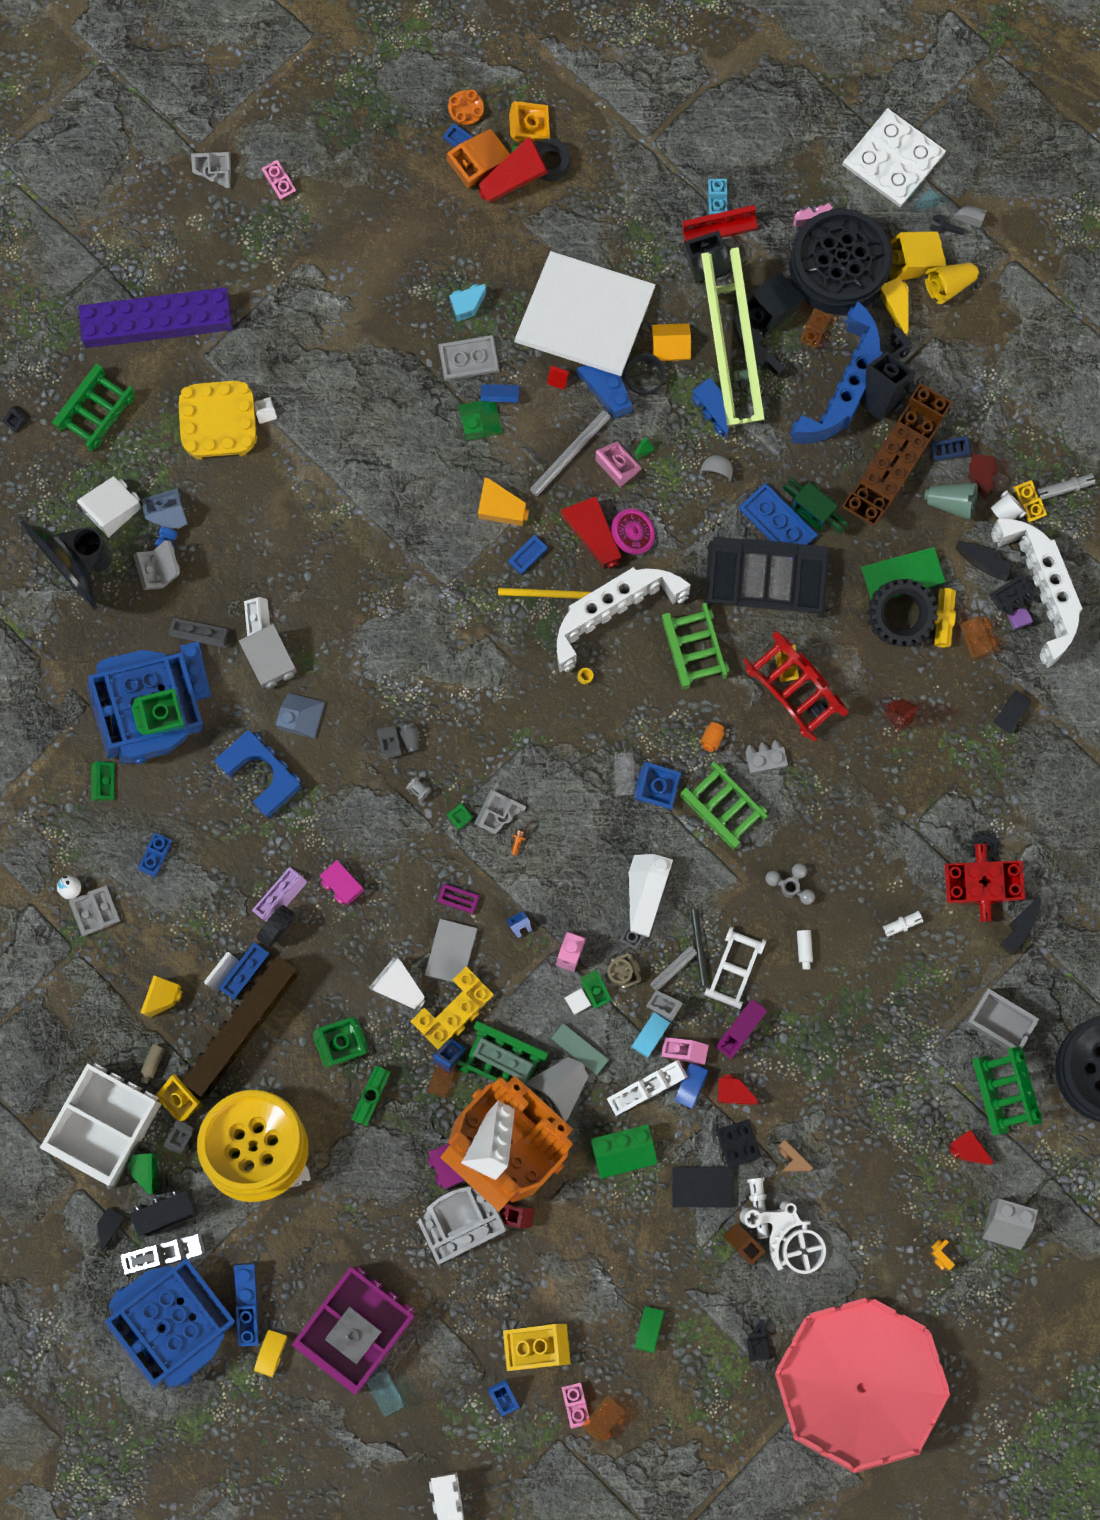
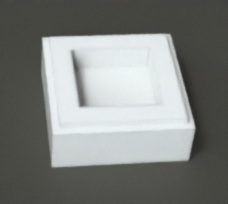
[565,988,591,1015]

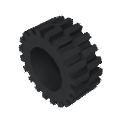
[867,579,938,646]

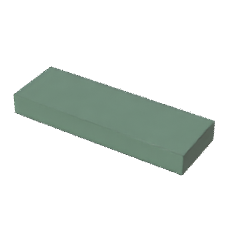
[551,1023,609,1076]
[472,1038,534,1082]

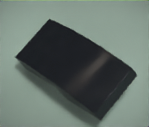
[994,690,1032,734]

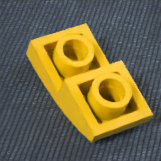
[1013,480,1047,522]
[254,1330,288,1378]

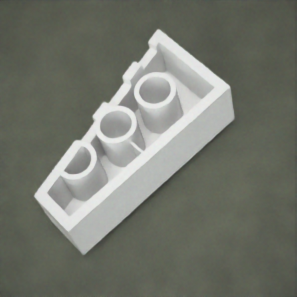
[429,1472,464,1520]

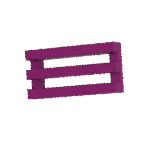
[437,883,480,915]

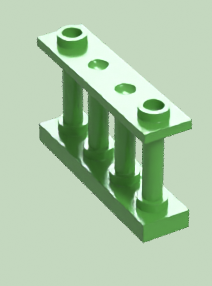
[662,603,729,690]
[680,761,768,851]

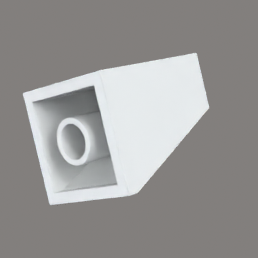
[77,476,142,538]

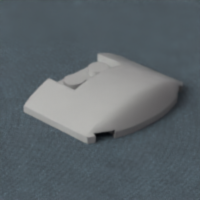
[418,1187,507,1265]

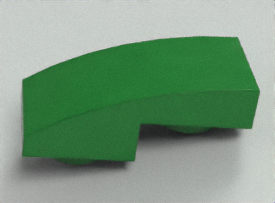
[635,1306,664,1353]

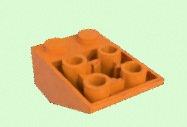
[447,129,510,189]

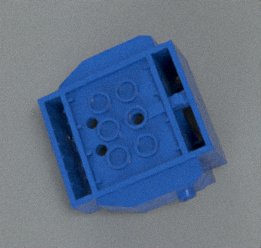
[87,650,203,765]
[105,1258,235,1390]

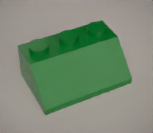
[591,1124,658,1179]

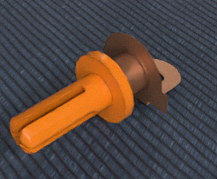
[511,821,530,855]

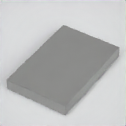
[438,335,500,381]
[425,919,477,983]

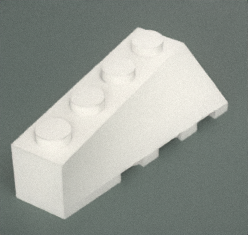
[461,1101,515,1180]

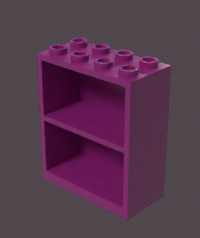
[292,1266,416,1395]

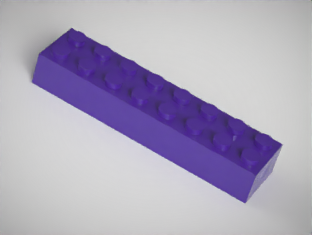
[78,287,233,348]

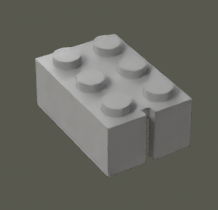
[965,988,1039,1050]

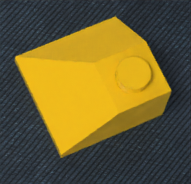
[140,976,183,1018]

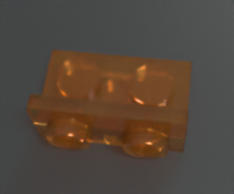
[960,615,998,659]
[581,1395,626,1443]

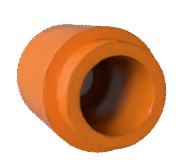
[700,722,724,752]

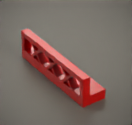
[682,205,758,241]

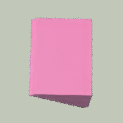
[596,441,642,487]

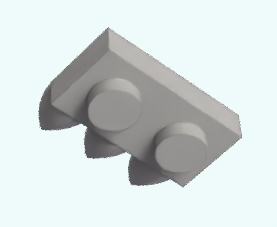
[746,739,788,774]

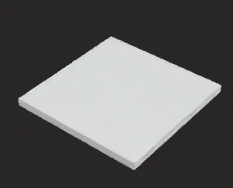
[515,251,656,376]

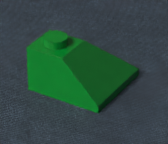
[458,400,502,441]
[128,1153,158,1195]

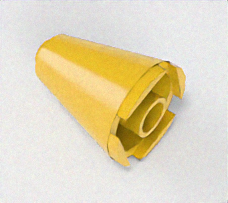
[925,263,979,304]

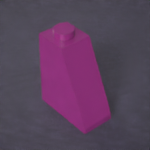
[716,999,767,1059]

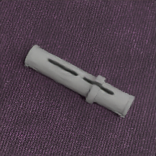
[1037,473,1095,500]

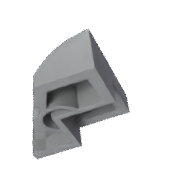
[191,152,231,188]
[474,790,526,834]

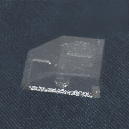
[614,753,635,796]

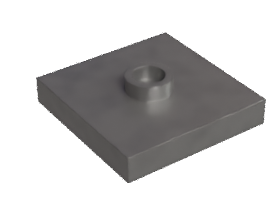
[325,1307,382,1364]

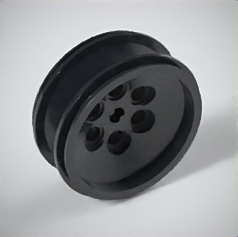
[789,209,893,315]
[1055,1015,1100,1122]

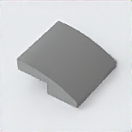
[69,886,120,937]

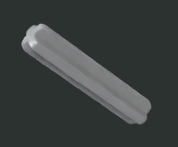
[650,946,697,991]

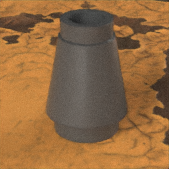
[399,723,419,752]

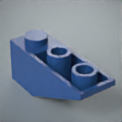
[691,377,728,439]

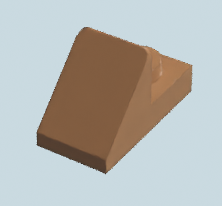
[778,1140,813,1172]

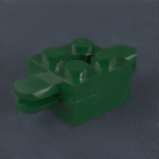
[783,478,848,534]

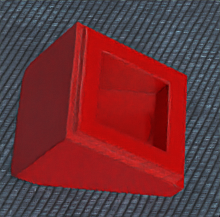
[547,366,569,389]

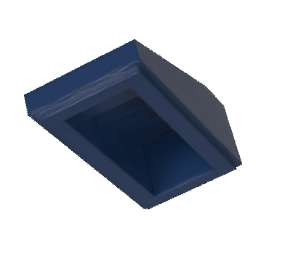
[931,436,972,461]

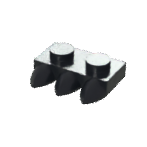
[989,574,1034,615]

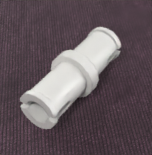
[883,911,923,938]

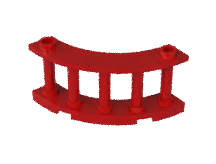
[743,630,849,742]

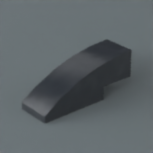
[955,540,1012,581]
[1000,897,1041,955]

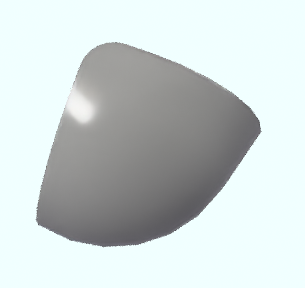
[700,455,733,482]

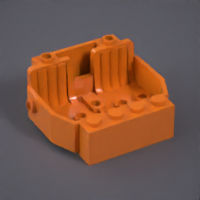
[440,1076,573,1212]

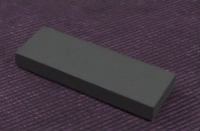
[168,618,229,647]

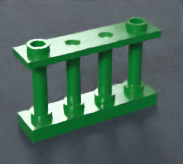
[52,363,135,452]
[457,1021,548,1084]
[972,1046,1043,1136]

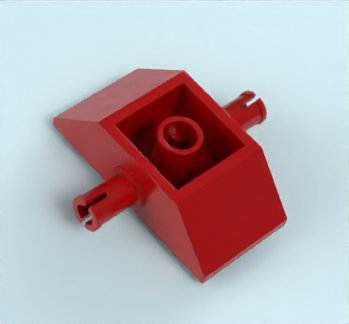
[944,844,1025,922]

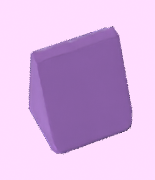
[1007,607,1033,631]

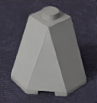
[525,1057,588,1122]

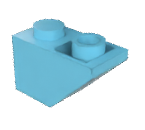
[449,284,486,322]

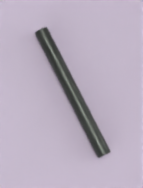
[690,909,709,987]

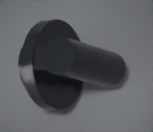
[808,700,828,718]

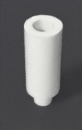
[797,930,813,970]

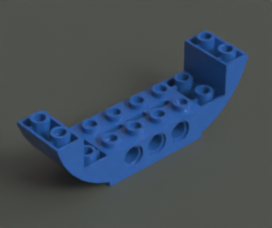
[790,302,883,444]

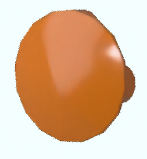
[448,89,484,125]

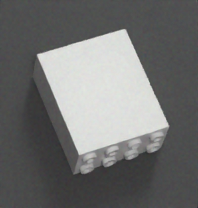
[40,1063,161,1187]

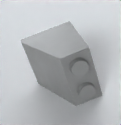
[239,624,297,689]
[982,1199,1038,1250]

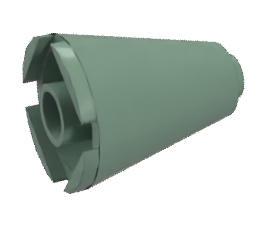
[924,482,978,520]

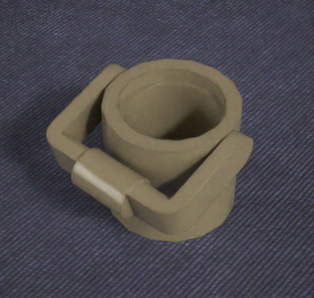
[607,953,641,989]

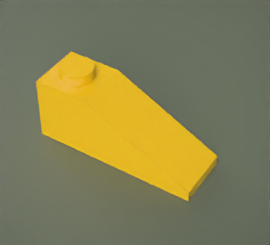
[879,277,909,336]

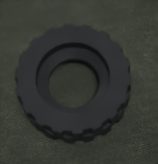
[536,138,570,182]
[256,905,296,948]

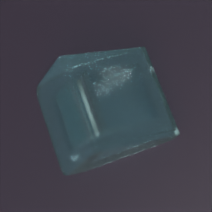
[916,189,940,210]

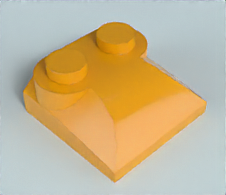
[509,101,550,143]

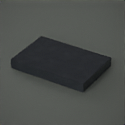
[672,1167,732,1208]

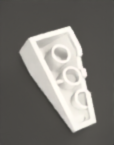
[628,854,673,937]

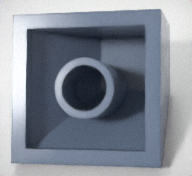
[142,488,187,529]
[276,693,325,739]

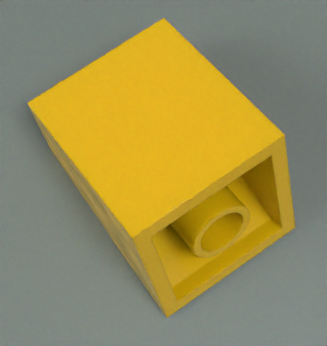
[889,232,946,281]

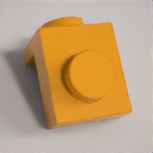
[930,1239,955,1271]

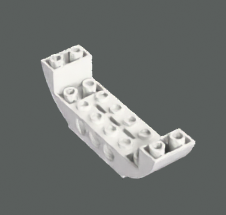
[991,519,1082,668]
[557,567,690,673]

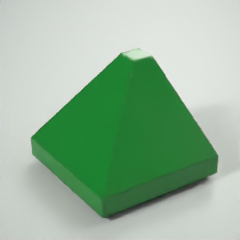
[634,437,655,460]

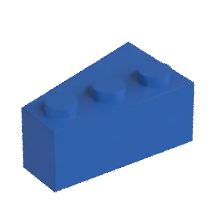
[577,365,632,419]

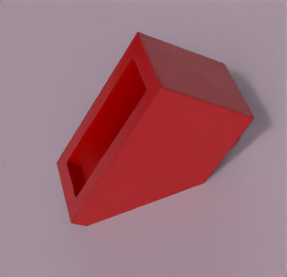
[717,1075,758,1105]
[948,1130,994,1166]

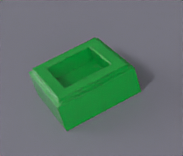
[446,803,474,830]

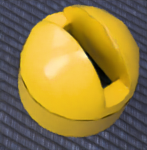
[577,668,594,684]

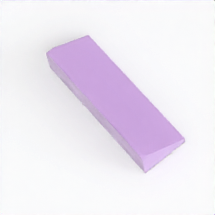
[252,867,307,922]

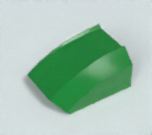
[132,688,185,735]
[313,1017,368,1069]

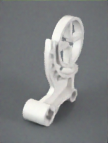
[740,1201,826,1274]

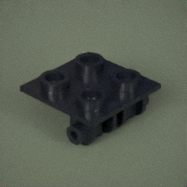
[716,1119,762,1167]

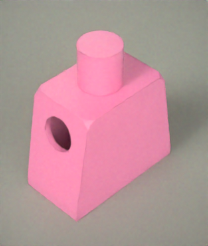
[556,931,587,972]

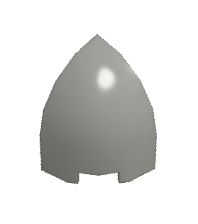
[953,206,987,228]

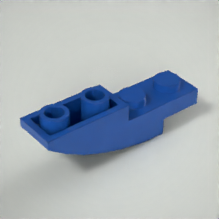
[234,1263,259,1347]

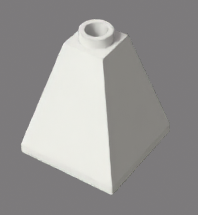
[369,958,425,1010]

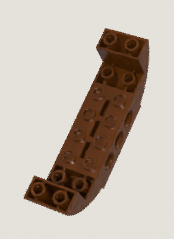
[842,383,952,527]

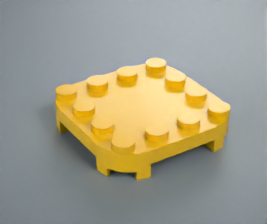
[179,381,257,460]

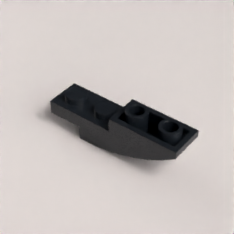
[733,313,785,379]

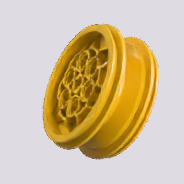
[197,1090,308,1202]

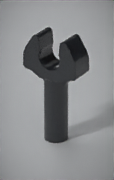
[929,214,965,236]

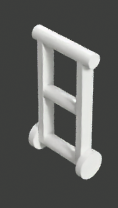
[704,926,767,1009]

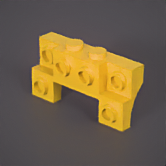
[410,966,494,1050]

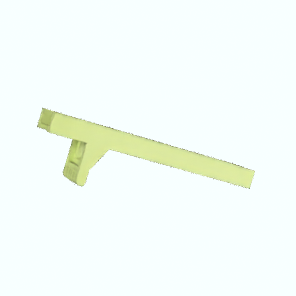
[701,247,765,426]

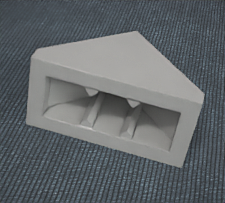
[646,991,683,1023]

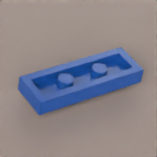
[180,642,212,700]
[218,942,270,1001]

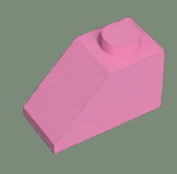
[661,1037,709,1064]

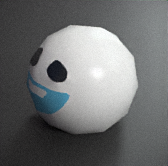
[57,875,81,899]

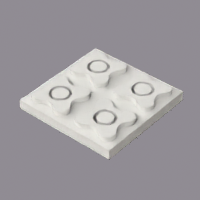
[842,108,946,208]

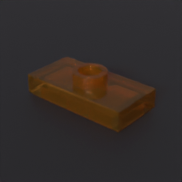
[427,1064,457,1099]

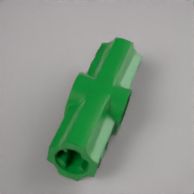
[351,1065,391,1126]

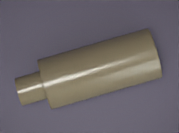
[140,1044,166,1084]

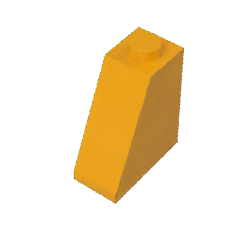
[478,478,529,526]

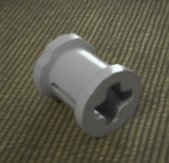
[406,776,431,802]

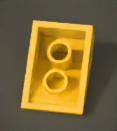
[503,1324,571,1371]

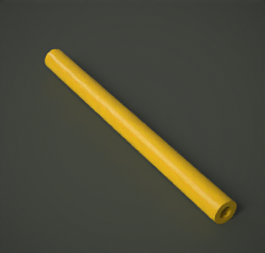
[498,588,591,599]

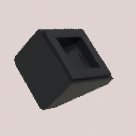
[2,406,31,433]

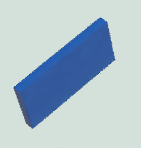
[738,482,818,561]

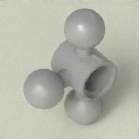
[765,863,815,905]

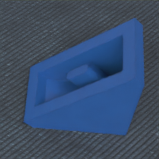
[433,1038,467,1073]
[488,1379,520,1417]

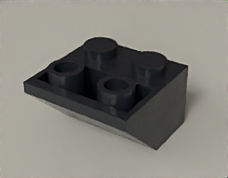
[683,230,731,283]

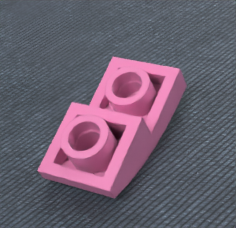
[262,159,296,200]
[793,203,833,227]
[561,1383,590,1429]

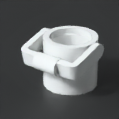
[991,490,1026,520]

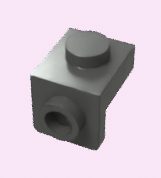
[377,726,401,759]
[164,1120,194,1155]

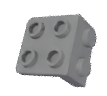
[133,540,180,590]

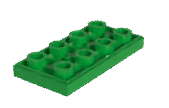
[861,547,945,599]

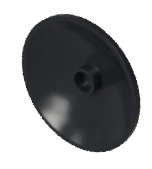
[19,519,112,611]

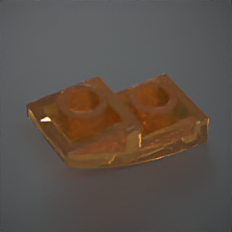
[799,308,832,349]

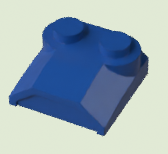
[634,762,682,810]

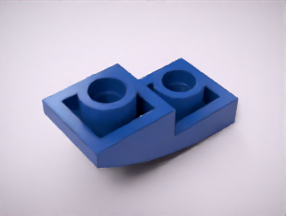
[138,833,172,878]
[675,1062,709,1108]

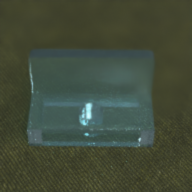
[367,1370,406,1417]

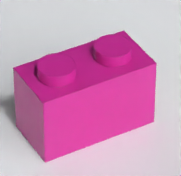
[320,860,364,906]

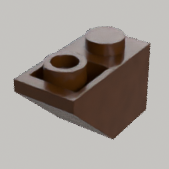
[722,1223,766,1266]

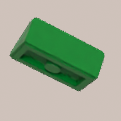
[91,761,114,801]

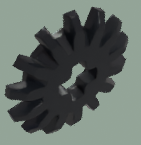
[967,830,1002,862]

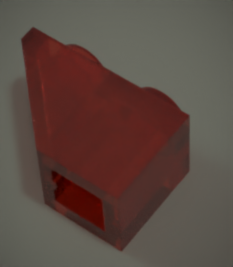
[967,453,998,498]

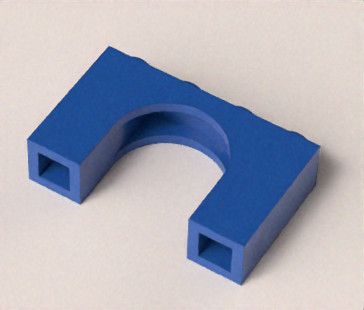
[214,729,302,818]

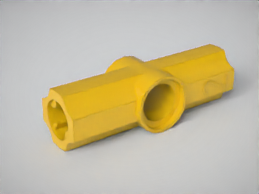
[934,588,956,648]

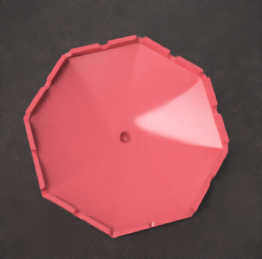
[775,1298,950,1473]

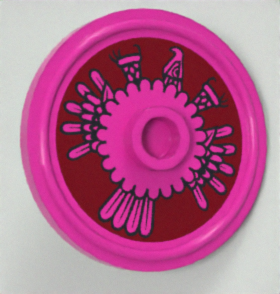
[612,509,655,555]

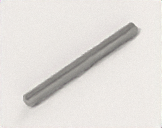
[530,410,610,496]

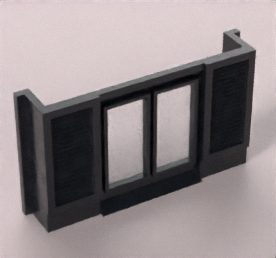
[704,537,830,618]

